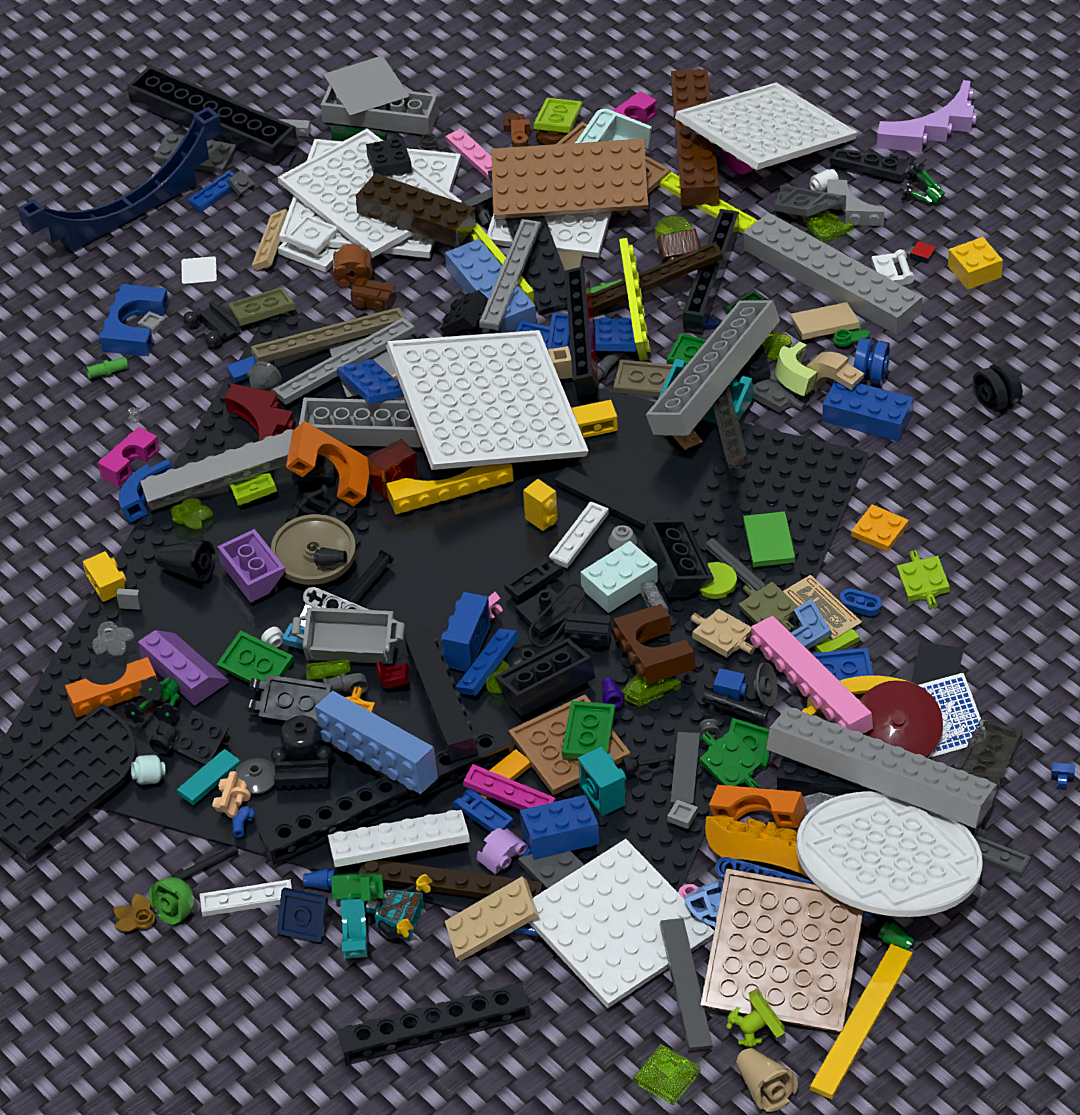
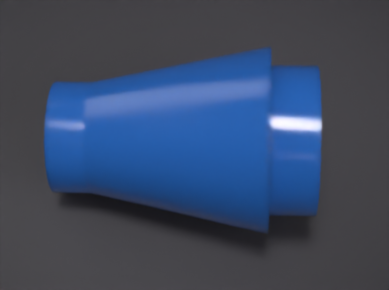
[303,868,338,891]

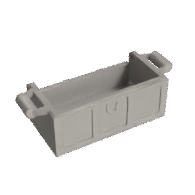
[291,607,405,664]

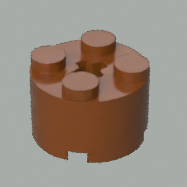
[333,244,372,288]

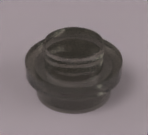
[420,133,438,150]

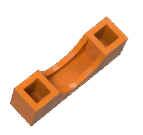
[65,657,158,718]
[709,785,807,828]

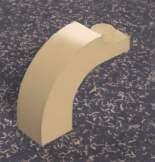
[806,352,864,392]

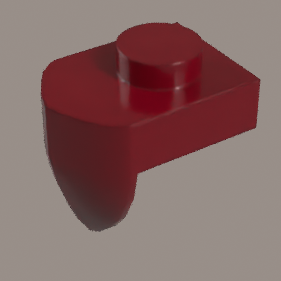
[376,662,410,689]

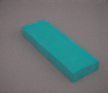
[177,749,241,805]

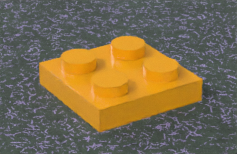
[851,504,909,552]

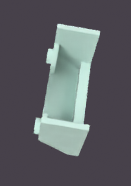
[575,109,652,150]

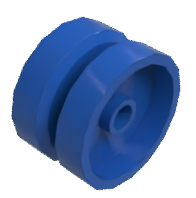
[853,338,890,386]

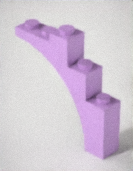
[877,80,977,152]

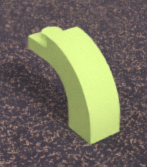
[775,342,817,396]

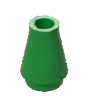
[878,921,914,951]

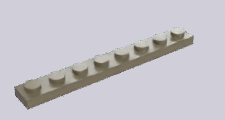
[251,307,406,362]

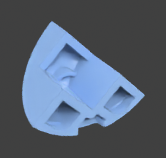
[684,879,724,927]

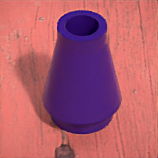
[602,678,624,709]

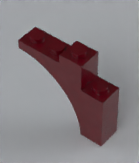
[225,384,296,441]

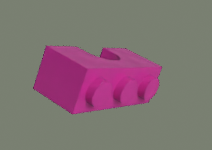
[613,91,657,124]
[98,427,160,487]

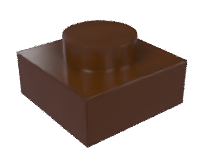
[503,113,524,131]

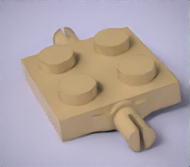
[691,609,755,657]

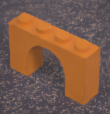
[286,421,371,506]

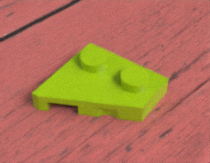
[229,473,277,506]

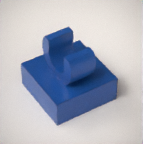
[1051,762,1075,789]

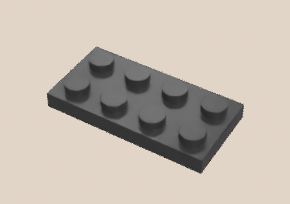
[154,133,237,174]

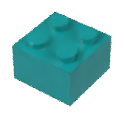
[578,747,627,816]

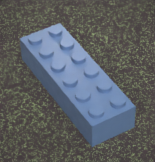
[445,239,536,333]
[315,691,438,794]

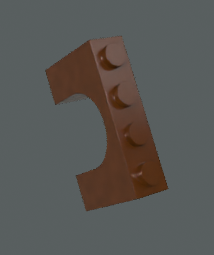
[612,604,696,684]

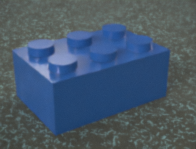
[441,592,491,672]
[520,795,600,860]

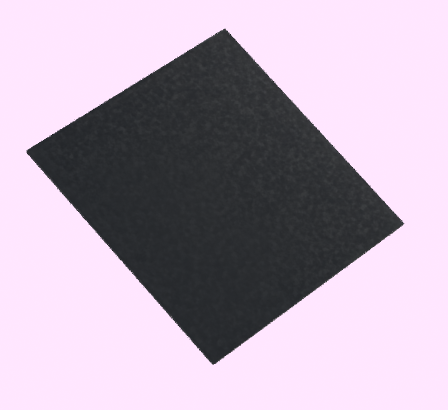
[0,313,869,926]

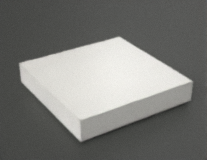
[285,215,339,254]

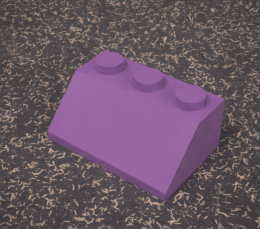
[217,529,286,603]

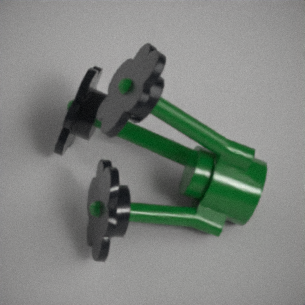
[901,159,945,204]
[124,677,180,724]

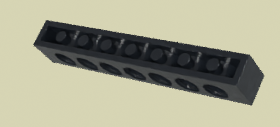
[337,983,530,1066]

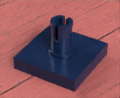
[277,887,328,943]

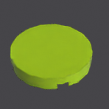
[699,562,737,599]

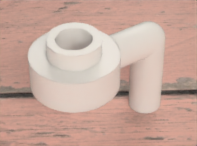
[261,627,284,648]

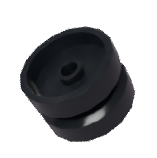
[973,361,1023,413]

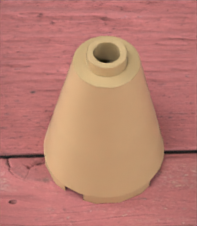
[736,1048,798,1112]

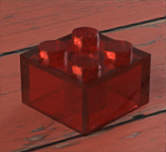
[367,439,418,499]

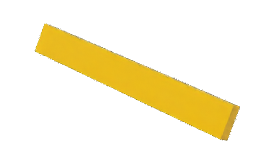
[810,944,913,1100]

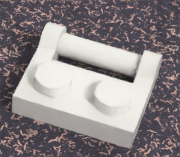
[871,249,915,285]

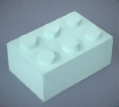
[581,541,658,613]

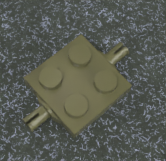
[739,582,799,633]

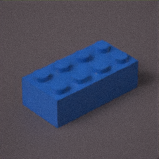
[822,381,914,442]

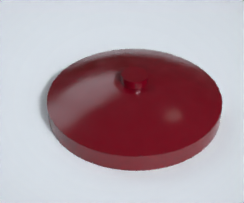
[860,680,943,758]

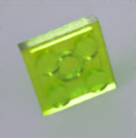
[633,1044,701,1106]

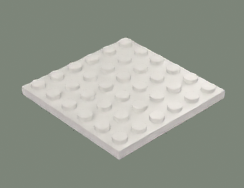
[528,839,714,1008]

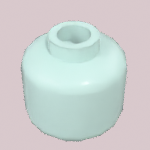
[131,755,165,785]

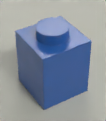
[713,668,748,701]

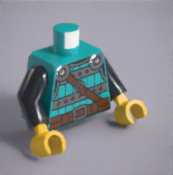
[366,874,432,942]

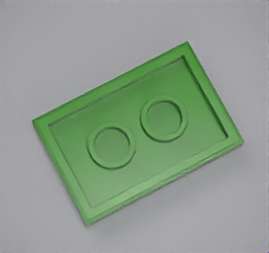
[743,511,795,567]

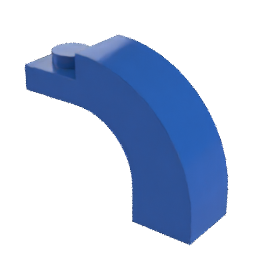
[119,459,173,523]

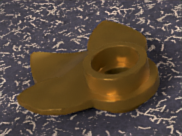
[114,894,155,932]

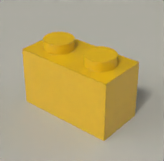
[571,400,618,438]
[523,479,558,531]
[83,551,127,602]

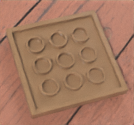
[508,695,631,795]

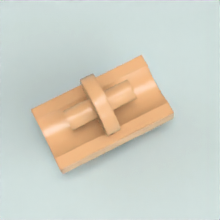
[212,771,251,818]

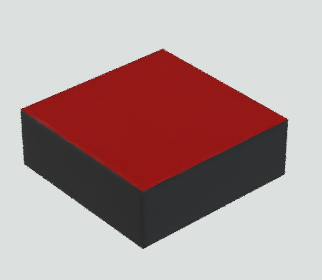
[910,241,936,263]

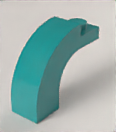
[341,898,368,959]

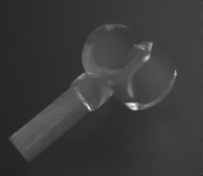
[128,402,150,423]

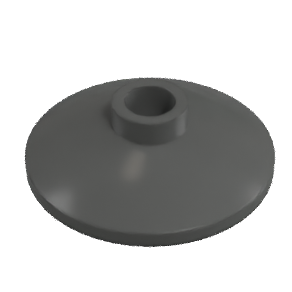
[753,663,778,707]
[235,758,275,795]

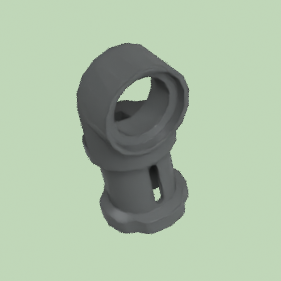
[322,673,368,693]

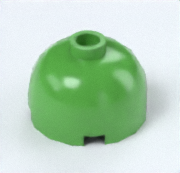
[149,877,194,925]

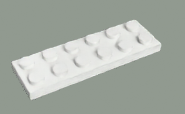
[328,810,470,867]

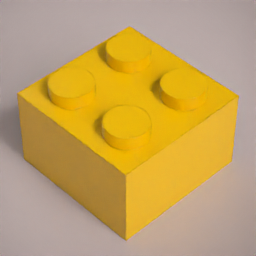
[948,237,1003,290]

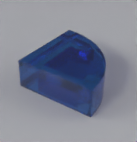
[703,315,720,330]

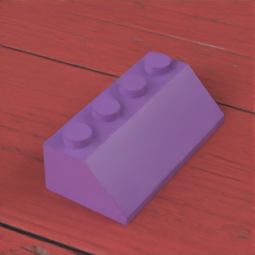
[138,630,229,706]

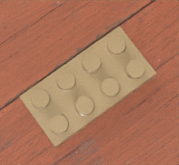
[445,876,539,961]

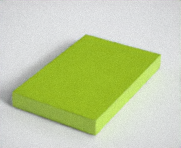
[534,98,583,133]

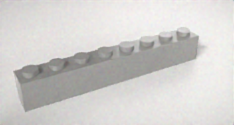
[140,429,293,511]

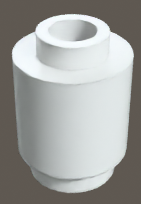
[809,169,839,192]

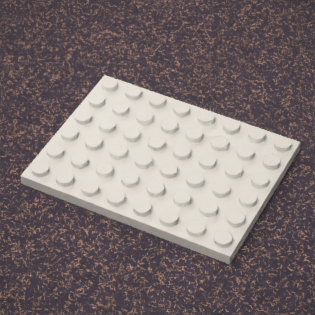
[675,83,858,170]
[278,129,462,258]

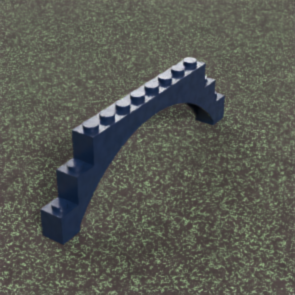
[18,107,222,252]

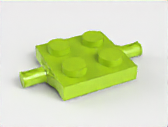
[897,550,950,609]

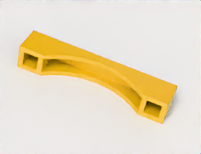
[386,463,513,515]

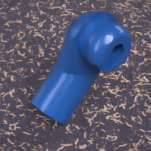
[232,806,255,837]

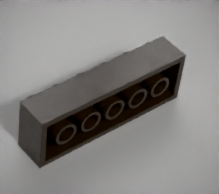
[356,173,476,248]

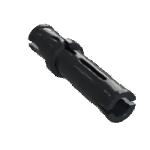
[702,689,769,724]

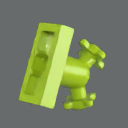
[727,988,785,1047]

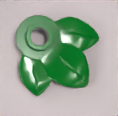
[832,323,870,347]

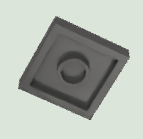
[463,188,493,226]

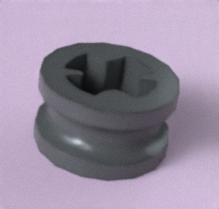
[699,719,720,739]

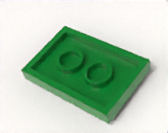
[217,630,295,684]
[562,701,615,759]

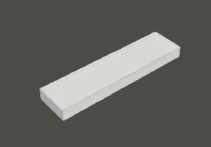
[549,502,609,568]
[200,879,292,917]

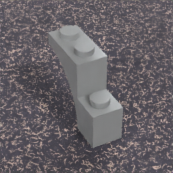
[827,180,885,226]

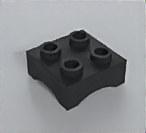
[366,137,412,176]
[440,290,489,337]

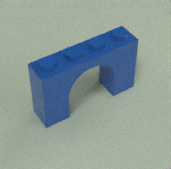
[99,284,169,356]

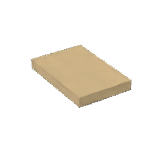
[791,302,860,340]

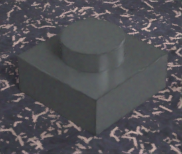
[227,169,254,196]

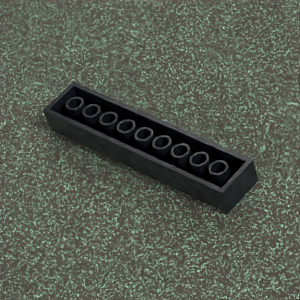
[127,65,298,165]

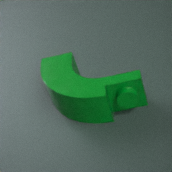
[331,873,384,901]

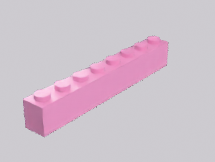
[750,616,873,734]

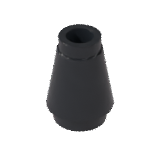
[314,547,347,568]

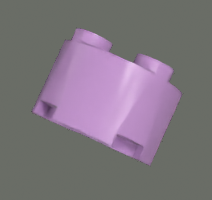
[477,828,528,874]

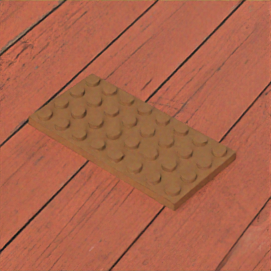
[491,139,648,219]

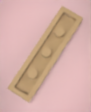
[252,209,288,271]

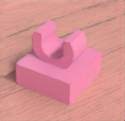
[488,592,503,621]

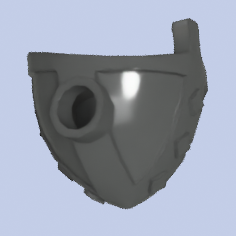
[246,361,282,392]

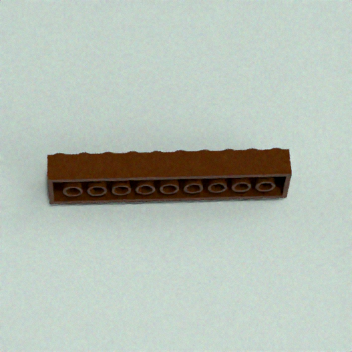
[671,69,719,206]

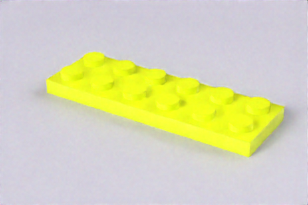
[619,238,651,361]

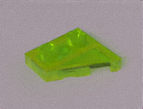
[802,210,854,242]
[306,659,351,680]
[622,674,681,706]

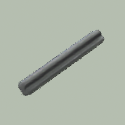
[706,538,766,591]

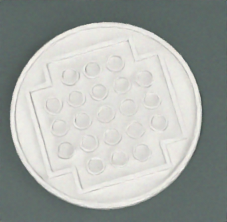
[796,791,983,917]

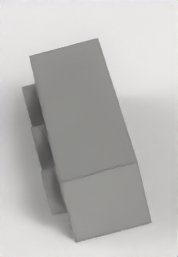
[279,119,311,137]

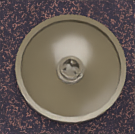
[271,514,356,585]

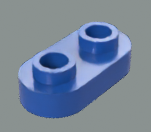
[840,588,882,616]

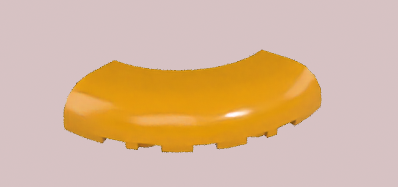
[705,816,808,877]

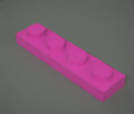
[463,764,555,810]

